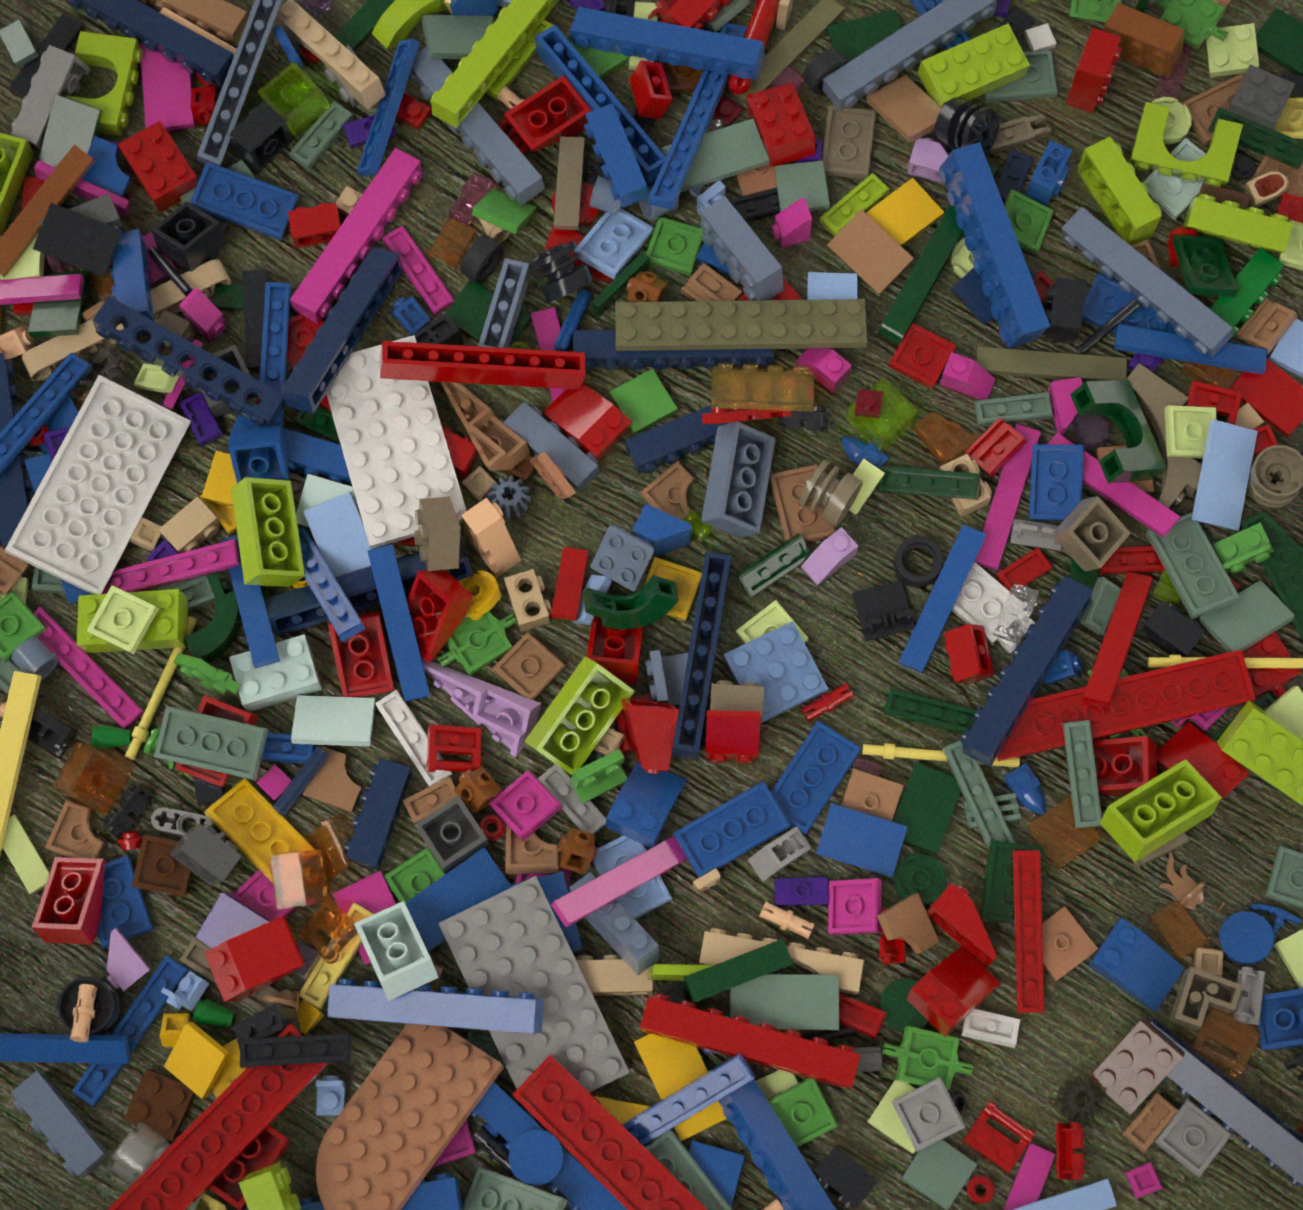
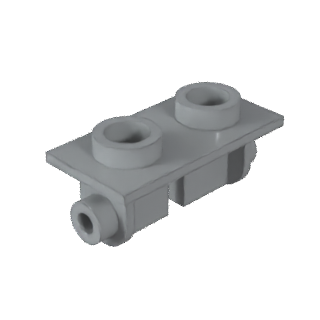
[1010,519,1062,551]
[1233,967,1265,1025]

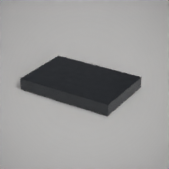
[33,203,123,278]

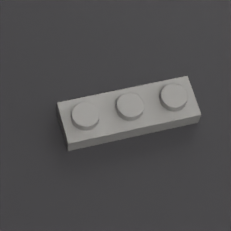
[538,764,606,834]

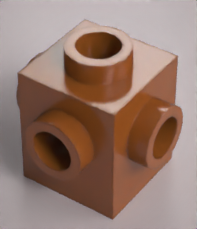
[626,271,668,302]
[454,767,502,814]
[557,827,598,875]

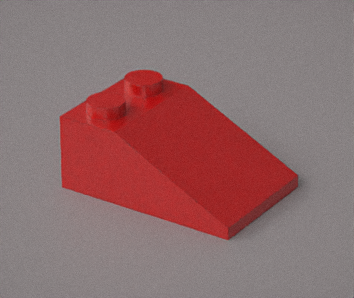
[504,75,592,152]
[542,384,632,462]
[407,569,473,662]
[328,610,395,697]
[586,616,644,686]
[175,695,259,788]
[705,710,761,764]
[1157,722,1250,801]
[1092,736,1157,797]
[32,857,105,945]
[927,883,997,968]
[204,916,305,1002]
[906,946,1001,1037]

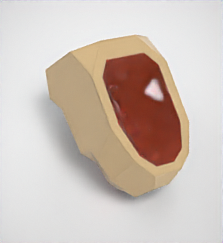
[1244,172,1289,208]

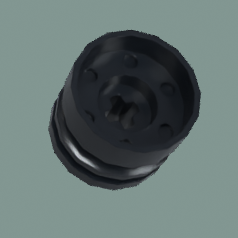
[935,97,999,155]
[529,241,593,302]
[57,977,124,1035]

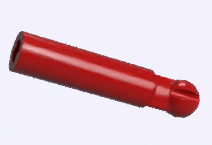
[728,0,780,95]

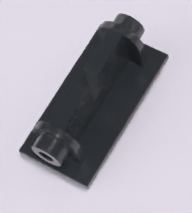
[778,403,830,432]
[103,785,151,838]

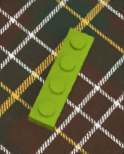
[485,20,553,100]

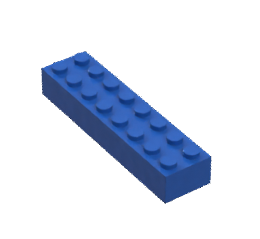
[939,142,1050,349]

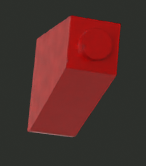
[621,698,679,774]

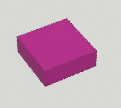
[257,765,292,802]
[1124,1162,1162,1199]

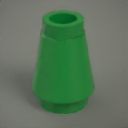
[92,724,130,750]
[193,998,235,1027]

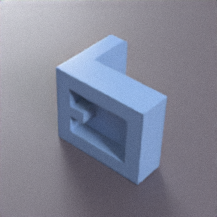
[696,180,726,217]
[161,971,210,1011]
[315,1076,346,1116]

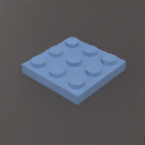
[723,621,828,724]

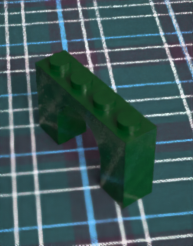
[1070,380,1167,484]

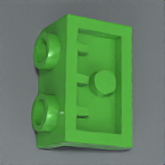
[1069,0,1121,23]
[1213,522,1274,574]
[570,749,627,804]

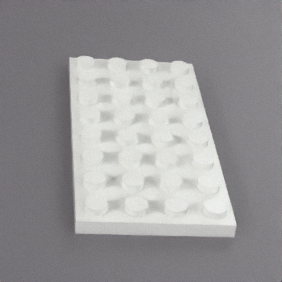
[326,335,466,549]
[5,375,191,595]

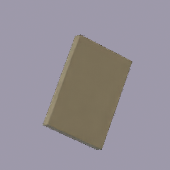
[821,105,877,180]

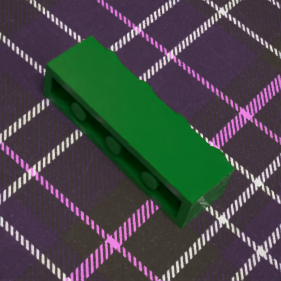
[1210,248,1284,341]

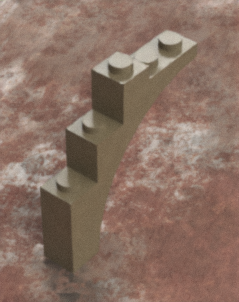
[1126,363,1202,509]

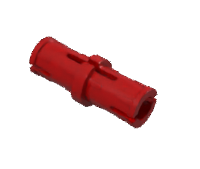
[800,683,854,723]

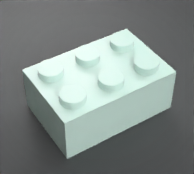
[229,634,322,712]
[354,901,438,1001]

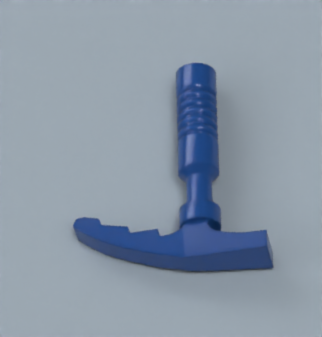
[1250,904,1301,963]

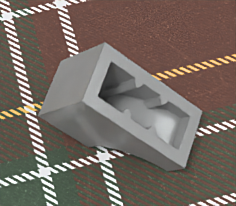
[748,826,812,882]

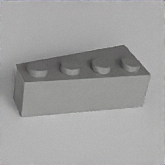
[11,45,91,149]

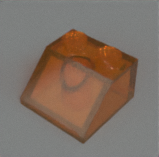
[51,742,132,816]
[270,849,331,910]

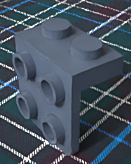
[590,525,654,592]
[645,650,688,707]

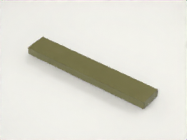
[732,0,845,105]
[976,346,1127,381]

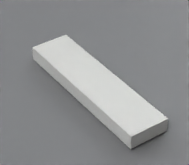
[375,690,453,787]

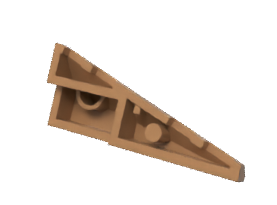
[440,382,530,471]

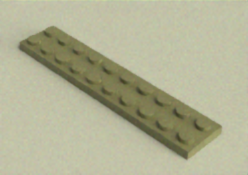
[615,299,867,351]

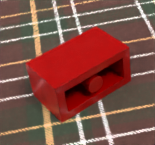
[629,60,673,119]
[288,203,341,248]
[944,623,994,684]

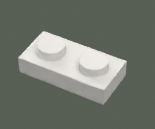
[961,1009,1020,1048]

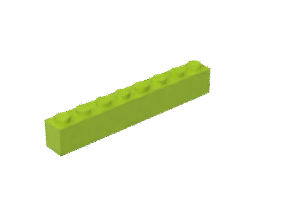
[430,0,559,128]

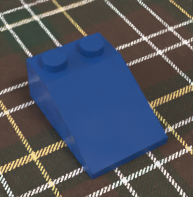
[606,762,686,848]
[1087,918,1184,1012]
[1258,989,1303,1051]

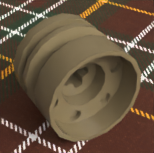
[1247,445,1303,508]
[799,459,863,527]

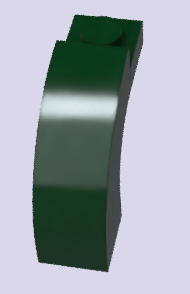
[185,572,241,663]
[583,575,678,629]

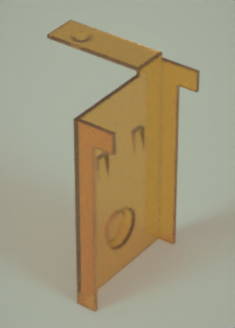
[428,218,476,271]
[304,814,349,880]
[1150,900,1212,961]

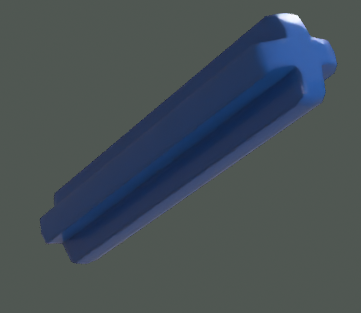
[554,289,591,352]

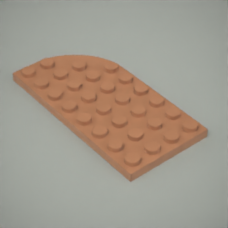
[316,1023,504,1210]

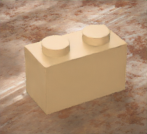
[159,497,222,554]

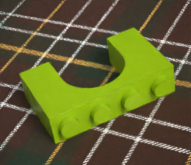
[64,31,143,136]
[1129,102,1243,188]

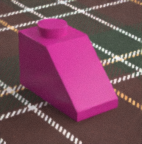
[772,197,812,248]
[179,287,227,342]
[796,348,852,393]
[940,352,995,400]
[1048,377,1082,436]

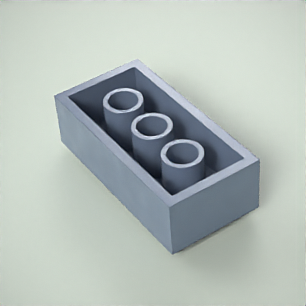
[700,196,783,301]
[701,422,776,538]

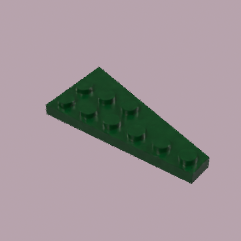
[1240,511,1303,643]

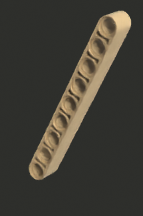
[21,259,231,381]

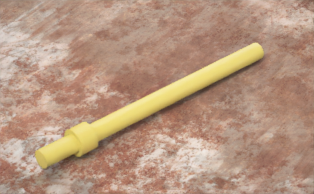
[125,616,198,760]
[1148,655,1303,668]
[862,743,1020,768]

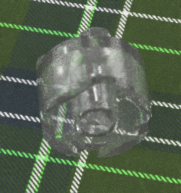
[107,1122,168,1185]

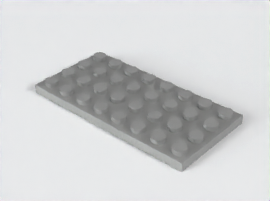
[438,876,630,1120]

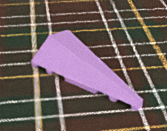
[422,659,541,757]

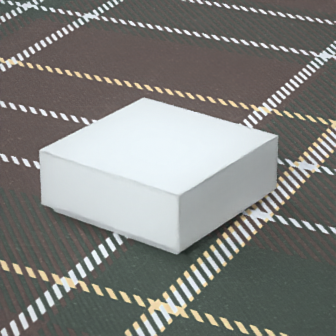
[1024,23,1057,51]

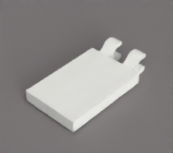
[952,562,1036,654]

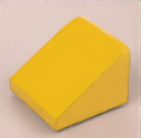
[297,999,324,1036]
[160,1013,191,1047]

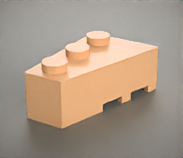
[461,498,521,578]

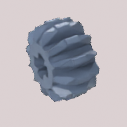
[488,475,531,519]

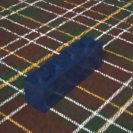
[625,402,728,475]
[344,758,413,871]

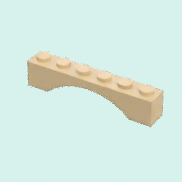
[275,0,386,110]
[699,928,864,995]

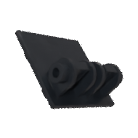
[852,581,915,641]

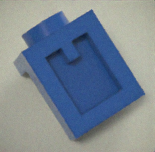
[389,296,430,335]
[1044,650,1082,685]

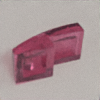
[448,172,495,227]

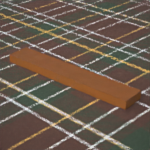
[0,144,95,277]

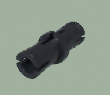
[472,1125,513,1176]

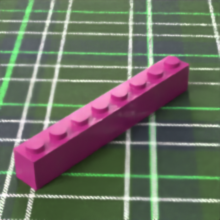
[290,148,423,324]

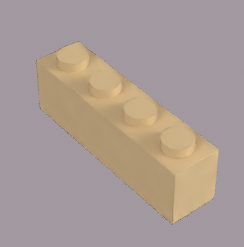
[577,955,653,996]

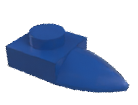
[842,436,889,469]
[1003,763,1046,815]

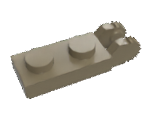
[988,113,1052,154]

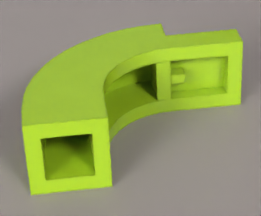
[372,0,448,49]

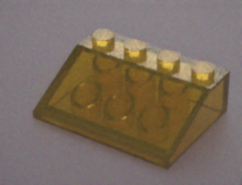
[711,363,814,412]

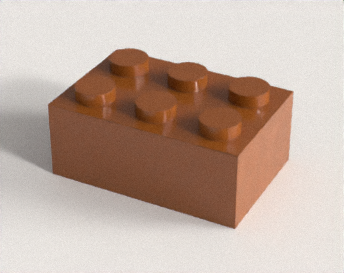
[1104,3,1184,78]

